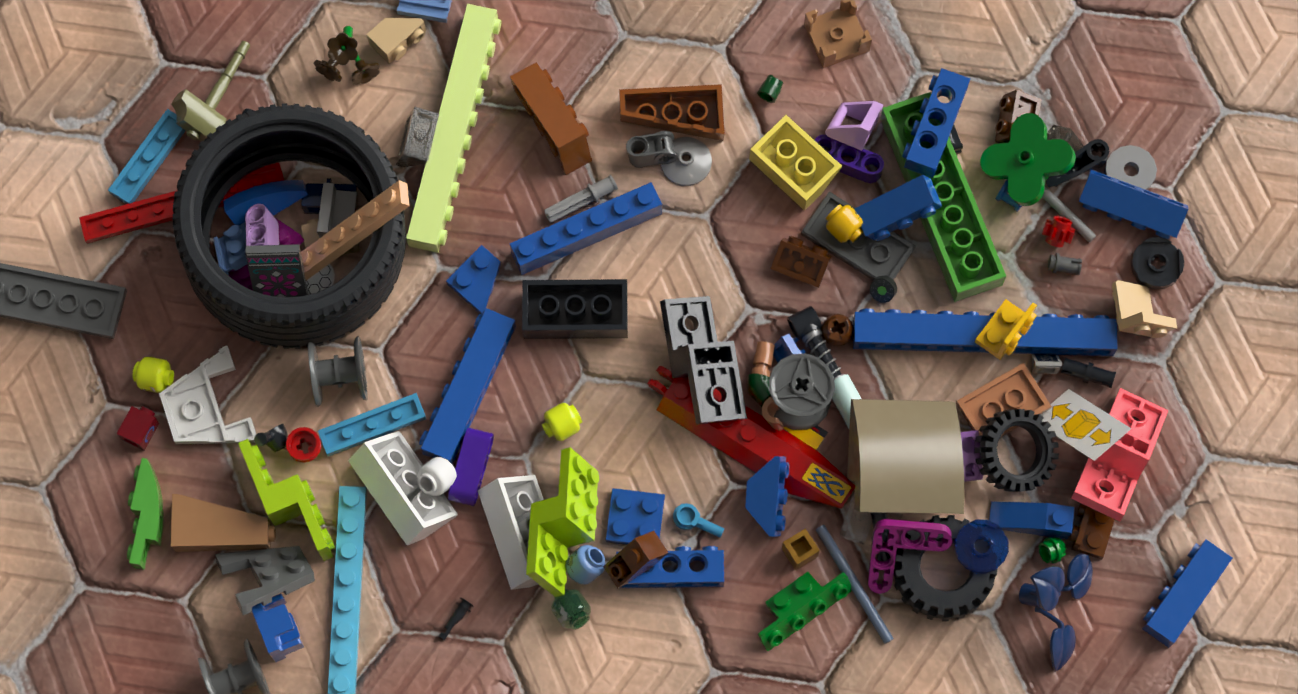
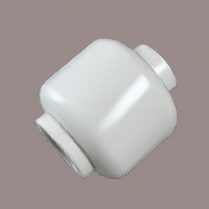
[417,457,457,496]

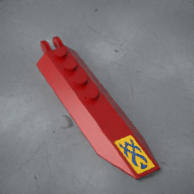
[647,366,855,509]

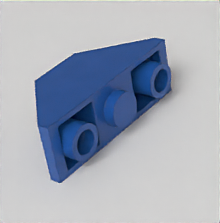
[745,456,789,537]

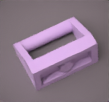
[825,101,883,151]

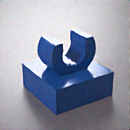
[773,334,806,363]

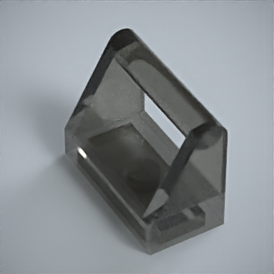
[396,107,439,167]

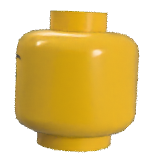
[825,204,863,243]

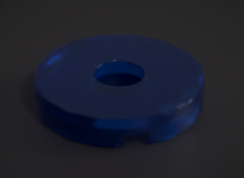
[955,519,1009,574]

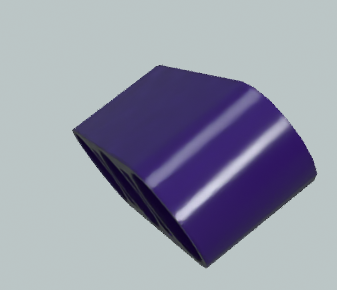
[814,134,884,183]
[448,427,494,506]

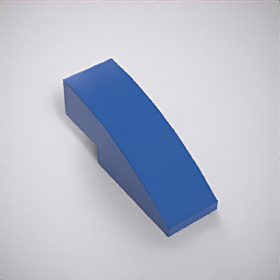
[223,180,308,226]

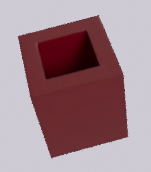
[116,406,160,451]

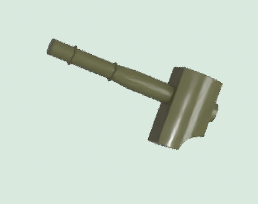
[171,41,250,141]

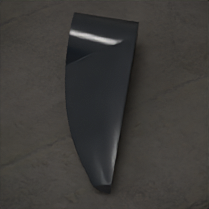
[1046,139,1110,188]

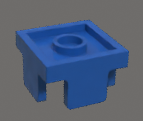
[252,594,304,662]

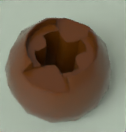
[821,314,854,346]

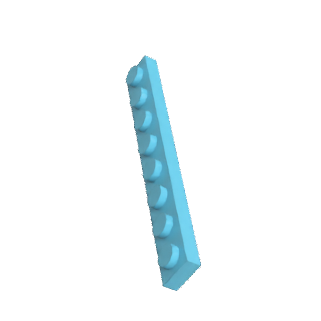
[328,486,367,694]

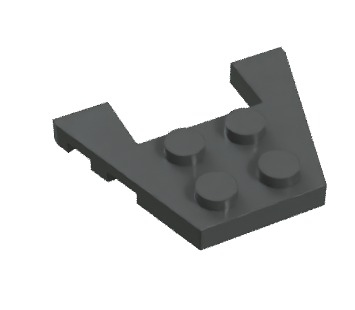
[215,546,315,615]

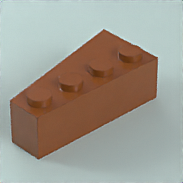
[510,62,592,175]
[619,84,725,141]

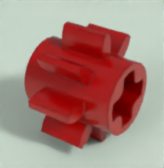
[1042,216,1075,247]

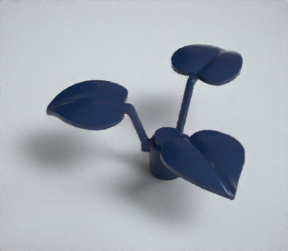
[1019,554,1093,672]

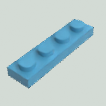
[108,109,186,204]
[318,393,426,457]

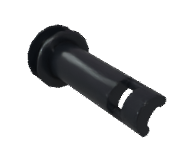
[438,598,474,641]

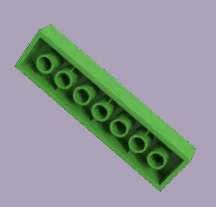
[880,92,1006,302]

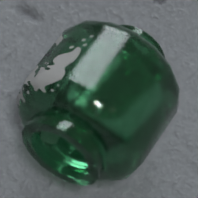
[551,589,591,630]

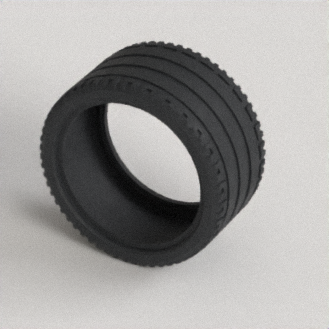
[173,103,406,349]

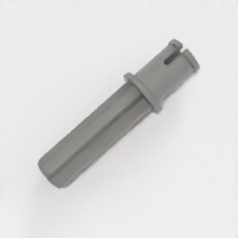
[544,175,618,223]

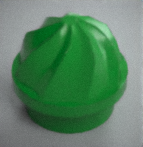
[1039,537,1066,564]

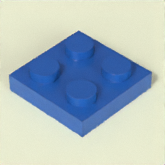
[606,488,665,545]

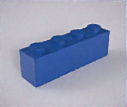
[1079,169,1188,239]
[1142,539,1233,648]

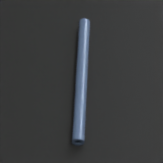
[816,525,894,644]

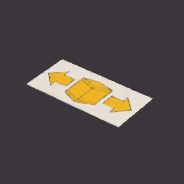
[1041,389,1132,461]

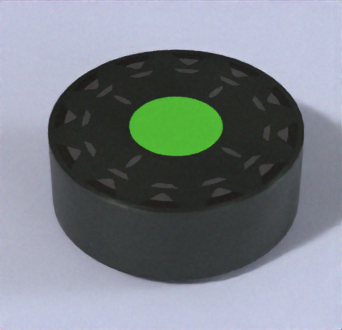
[870,275,897,303]

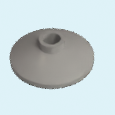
[661,137,712,186]

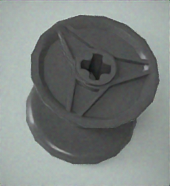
[308,336,368,407]
[769,353,835,430]
[198,639,270,694]

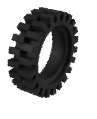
[974,409,1059,492]

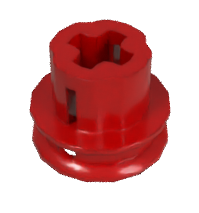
[286,427,321,463]

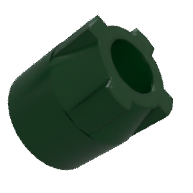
[757,75,784,103]

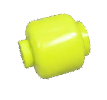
[133,357,174,393]
[541,403,583,441]

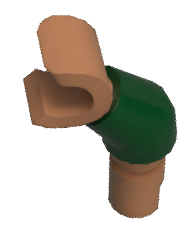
[747,341,784,431]

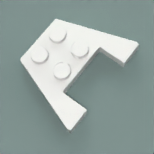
[159,346,257,444]

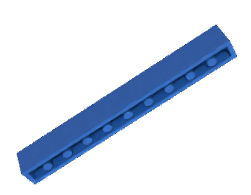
[853,309,1118,356]

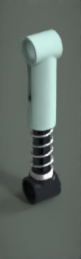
[787,306,861,428]

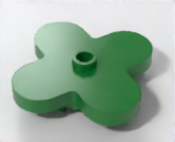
[980,113,1076,206]

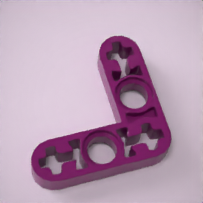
[868,519,952,594]

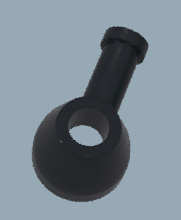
[254,424,288,453]

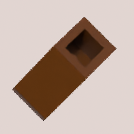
[603,531,669,588]

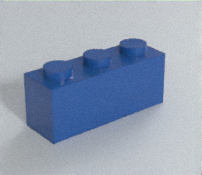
[855,175,942,241]

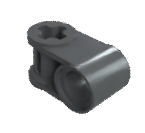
[626,131,677,168]

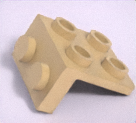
[1112,280,1177,338]

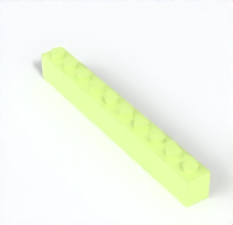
[406,4,501,253]

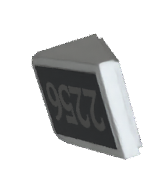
[1032,354,1062,374]

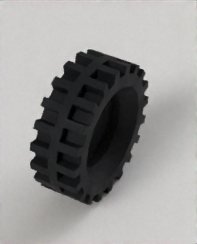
[893,515,997,622]

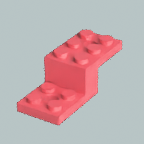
[1071,388,1168,522]

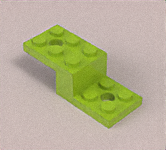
[238,439,335,561]
[526,447,599,597]

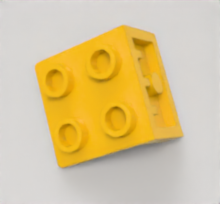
[975,299,1037,360]

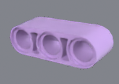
[245,204,279,246]

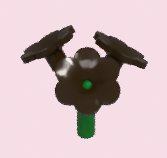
[313,26,380,85]

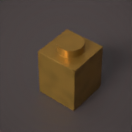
[781,528,820,571]

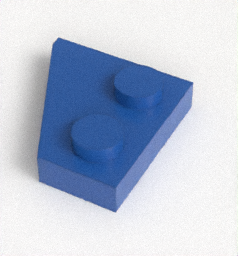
[446,245,501,315]

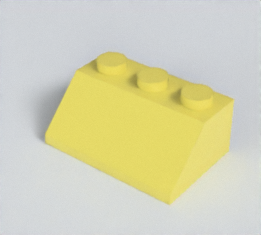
[749,115,842,211]

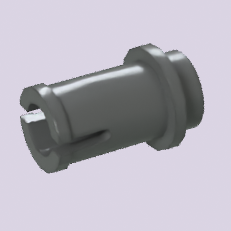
[1048,253,1082,275]

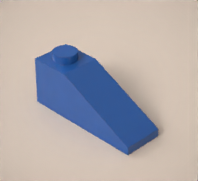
[988,501,1075,539]

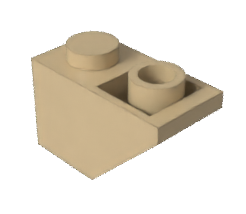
[366,18,426,64]

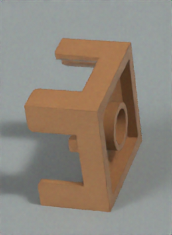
[804,0,872,68]

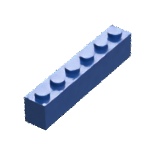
[510,182,662,275]
[419,308,516,465]

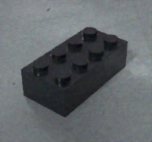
[522,279,628,339]

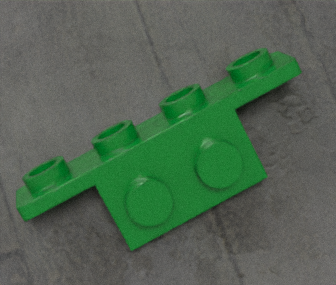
[758,571,852,651]

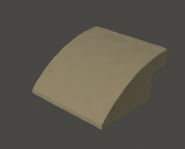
[847,399,964,514]

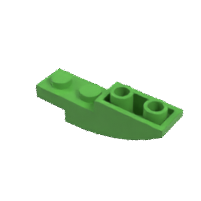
[127,458,164,570]

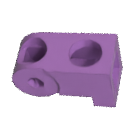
[960,430,983,482]

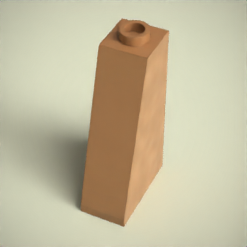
[171,494,276,552]

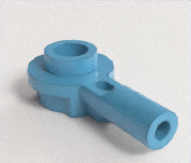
[673,503,725,538]

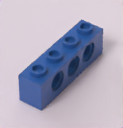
[902,68,971,178]
[616,546,724,588]

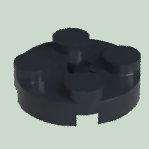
[1131,237,1184,289]

